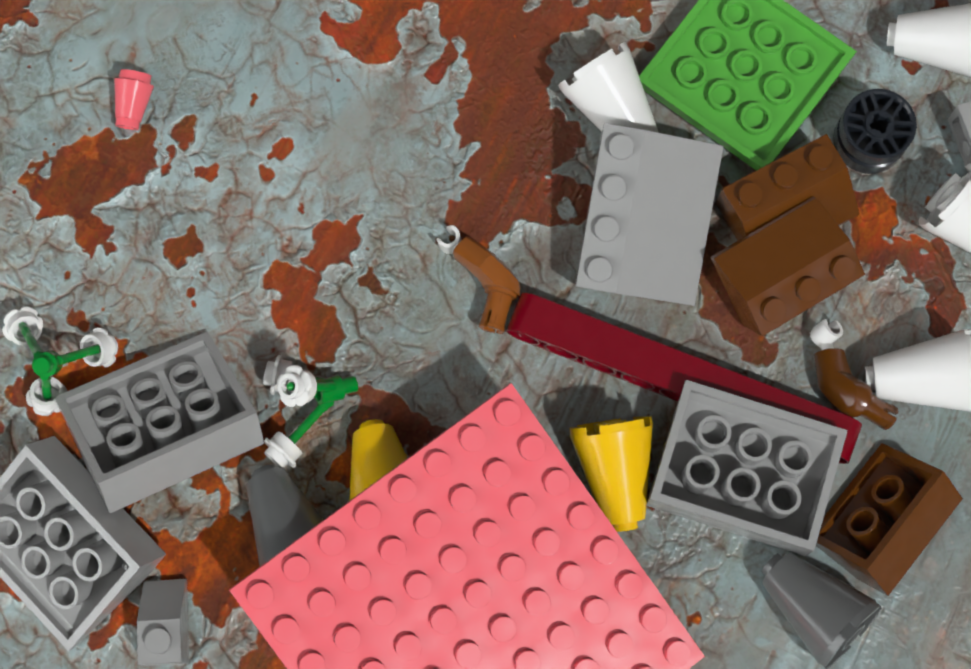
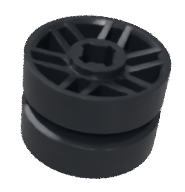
[833,89,917,174]

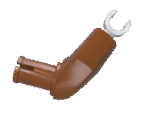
[437,225,520,334]

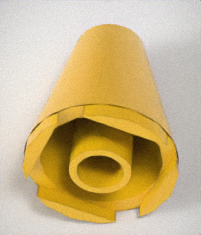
[569,416,653,532]
[349,419,407,501]

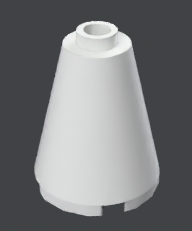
[887,3,971,77]
[558,42,659,133]
[918,163,971,253]
[865,329,971,412]

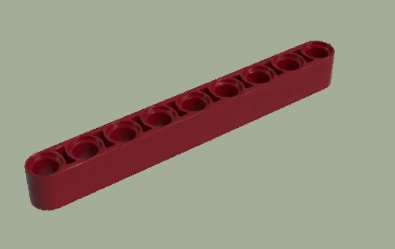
[506,293,862,464]

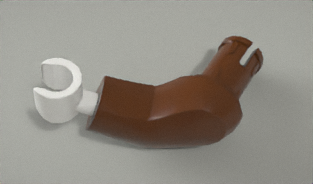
[810,319,899,430]

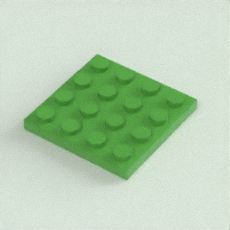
[639,0,857,171]

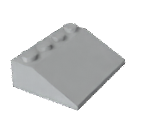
[575,123,723,306]
[55,331,264,514]
[646,380,848,556]
[0,436,166,651]

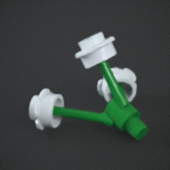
[2,306,118,416]
[263,355,358,468]

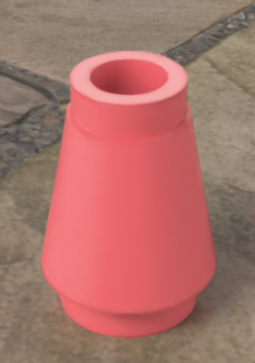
[114,69,154,130]

